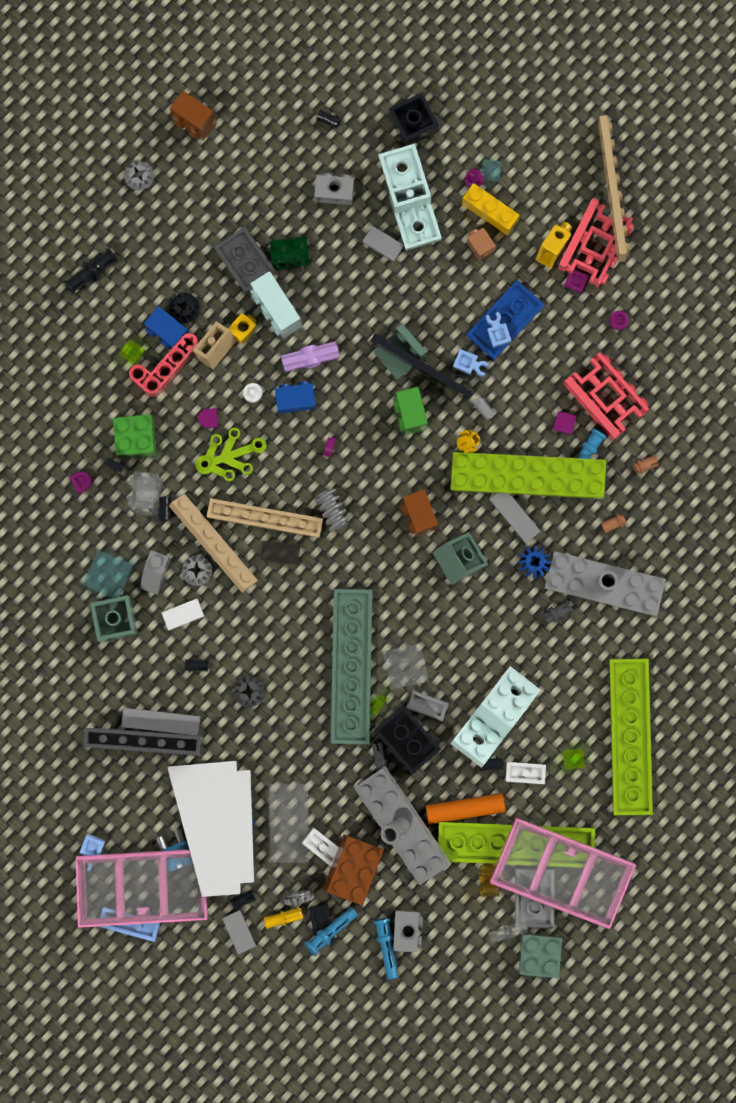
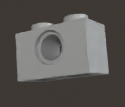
[314,173,354,205]
[393,910,423,952]

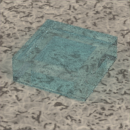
[482,160,502,181]

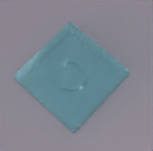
[83,550,134,598]

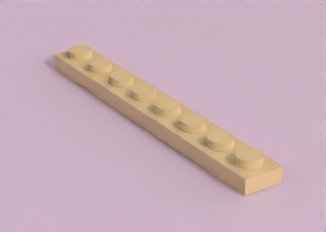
[598,115,630,262]

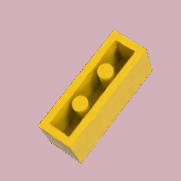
[462,183,520,236]

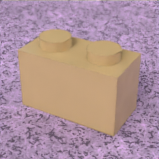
[193,321,237,369]

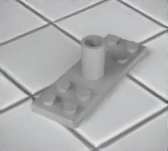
[544,551,666,617]
[354,766,451,885]

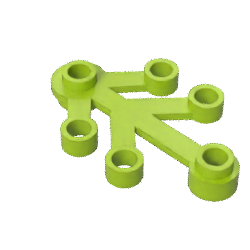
[196,428,267,482]

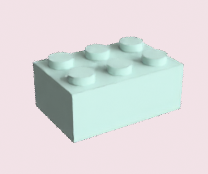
[250,271,302,339]

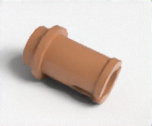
[633,455,659,474]
[601,513,626,533]

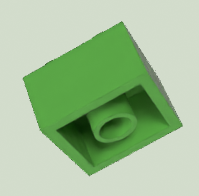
[393,387,428,436]
[113,414,157,459]

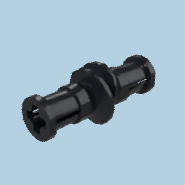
[63,248,118,295]

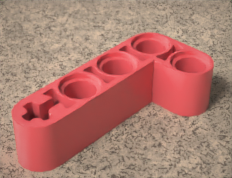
[129,333,199,397]

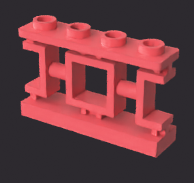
[558,198,634,288]
[563,352,649,441]

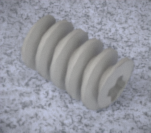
[315,488,350,532]

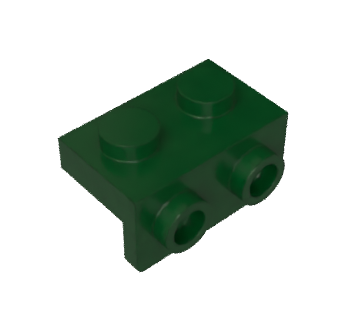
[269,236,310,270]

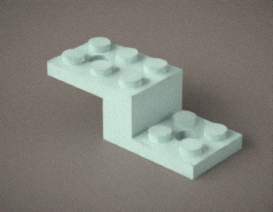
[378,144,442,251]
[450,666,540,768]

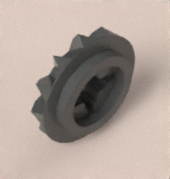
[234,676,265,707]

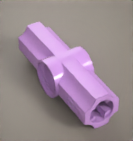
[281,341,340,372]

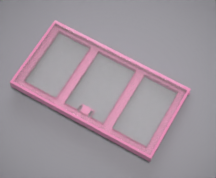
[490,817,636,929]
[75,849,208,928]

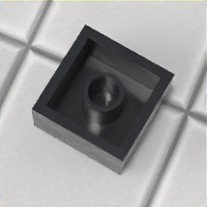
[388,93,439,147]

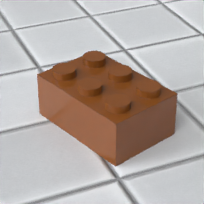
[323,834,384,906]

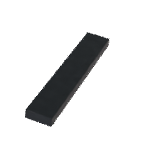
[370,334,472,400]

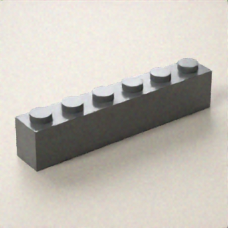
[83,728,203,756]

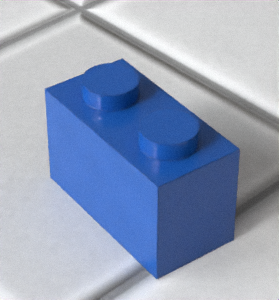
[144,306,189,349]
[275,381,316,414]

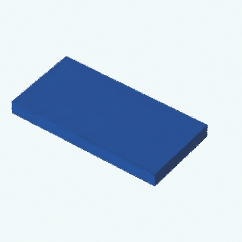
[466,280,545,361]

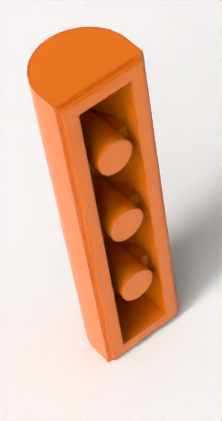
[426,793,506,825]

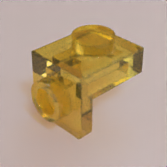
[479,865,500,897]

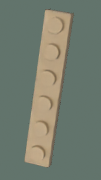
[169,494,258,593]
[207,498,323,538]

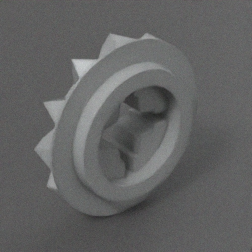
[124,160,154,190]
[181,555,212,586]
[283,890,314,905]

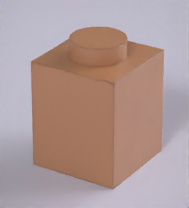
[467,228,496,261]

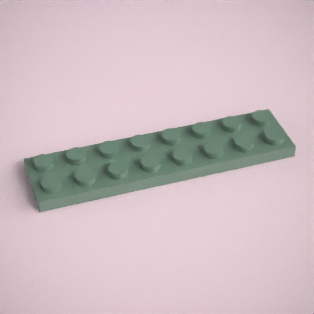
[331,589,372,745]

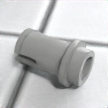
[472,396,495,421]

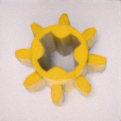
[457,429,480,453]

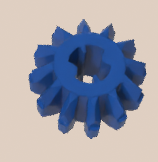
[518,546,551,579]

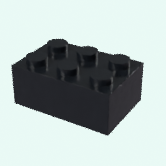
[374,705,441,775]

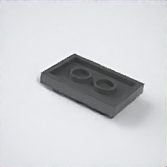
[214,226,277,294]

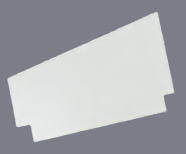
[168,761,254,897]

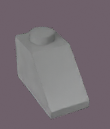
[140,551,171,595]

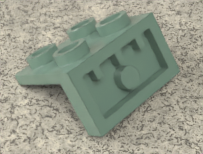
[374,323,427,380]

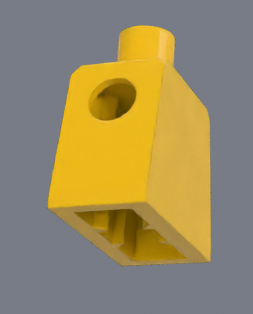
[535,222,572,269]

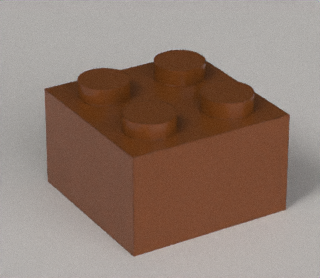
[170,91,217,141]
[400,489,438,538]

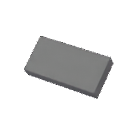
[362,226,404,262]
[406,690,449,721]
[222,910,256,954]

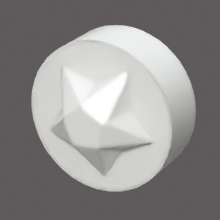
[243,383,263,403]

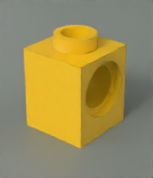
[228,313,257,346]

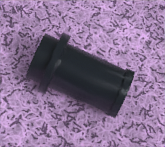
[316,109,341,129]
[157,496,173,521]
[185,657,208,673]
[479,756,503,772]
[230,889,256,910]

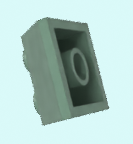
[432,532,489,585]

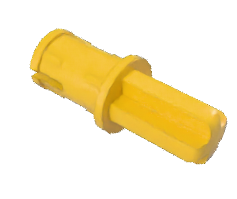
[264,908,303,929]

